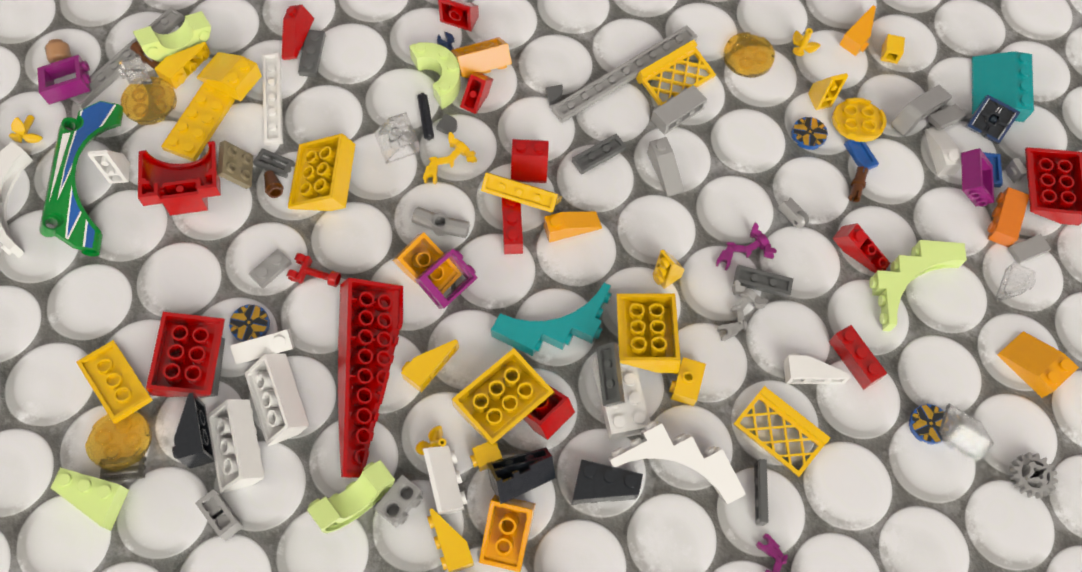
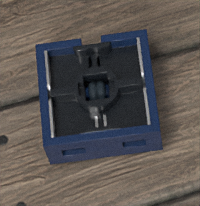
[965,95,1020,144]

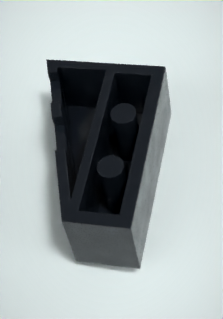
[487,447,556,505]

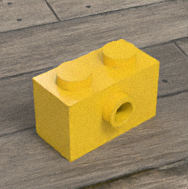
[669,357,706,406]

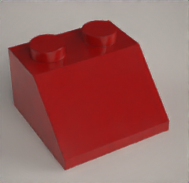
[438,0,479,31]
[511,139,549,183]
[523,386,575,440]

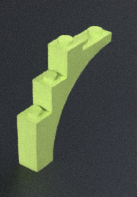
[869,240,967,331]

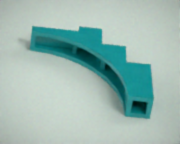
[491,282,612,356]

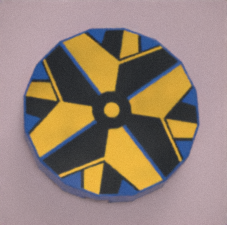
[791,117,828,150]
[229,304,270,342]
[909,404,951,445]

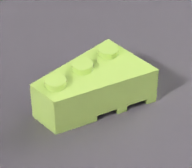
[51,468,129,531]

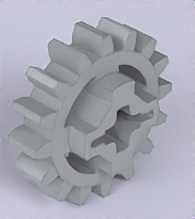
[1009,452,1058,499]

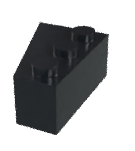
[571,459,643,505]

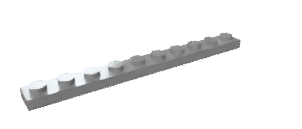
[552,25,698,123]

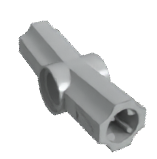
[411,206,470,238]

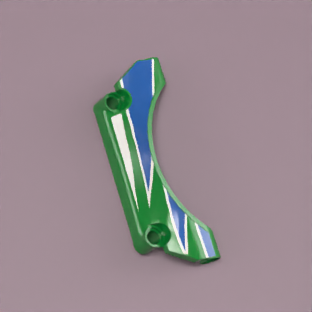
[39,101,124,256]

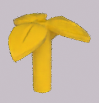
[792,28,821,56]
[9,115,43,143]
[415,425,447,455]

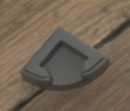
[545,84,563,105]

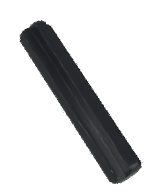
[417,93,434,141]

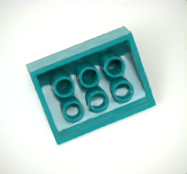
[972,51,1034,122]

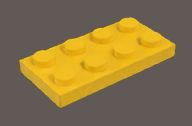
[76,340,153,424]

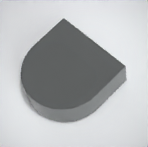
[436,114,457,134]

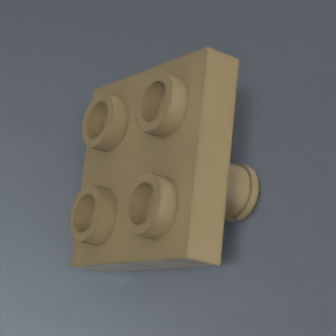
[217,140,253,189]

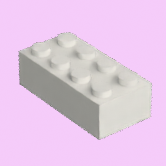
[592,357,650,440]

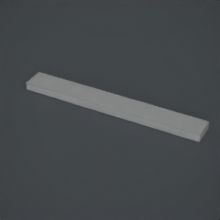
[70,7,185,109]

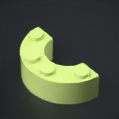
[133,11,211,62]
[409,42,461,109]
[307,460,395,533]

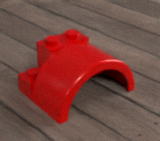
[138,141,221,216]

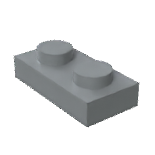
[249,249,292,288]

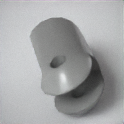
[777,197,809,228]

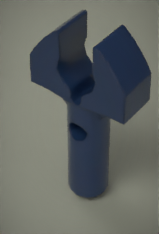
[437,32,455,51]

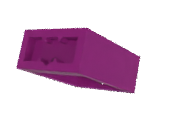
[37,54,91,105]
[961,148,994,207]
[415,249,478,309]

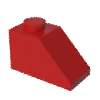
[460,72,493,114]

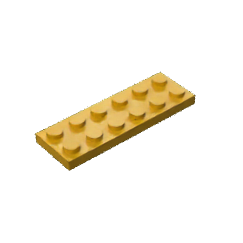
[161,83,236,162]

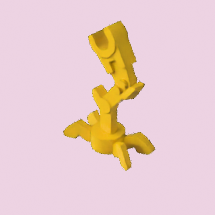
[423,132,477,184]

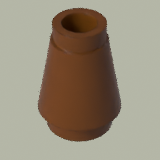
[264,170,284,198]

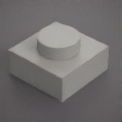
[1005,158,1027,183]

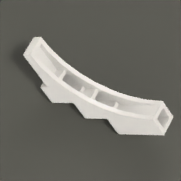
[0,141,33,258]
[608,421,746,504]

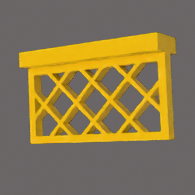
[636,40,716,105]
[481,172,562,213]
[733,386,830,477]

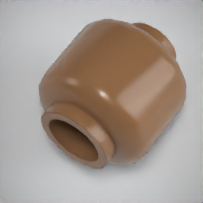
[45,39,72,63]

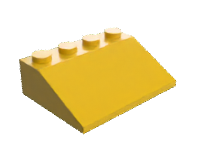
[288,133,356,211]
[617,293,681,373]
[452,348,554,445]

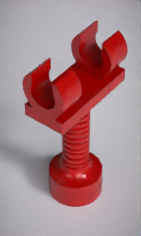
[286,253,341,287]

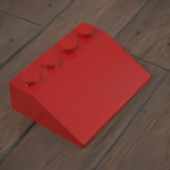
[1025,147,1082,226]
[146,312,225,397]

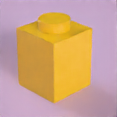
[881,34,905,64]
[470,442,503,472]

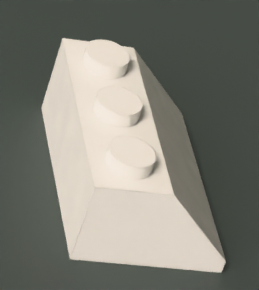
[423,446,467,516]

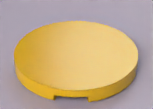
[832,98,887,142]

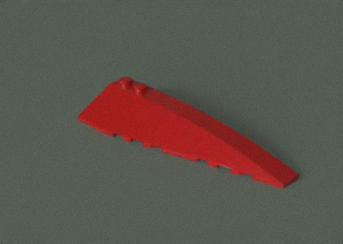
[338,278,403,478]

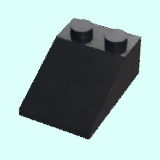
[172,393,214,469]

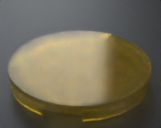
[723,32,775,78]
[121,77,177,125]
[85,412,152,470]

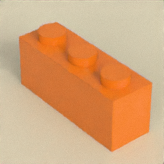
[987,187,1029,247]

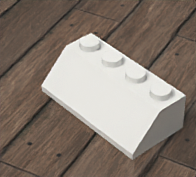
[244,354,309,446]
[206,399,265,494]

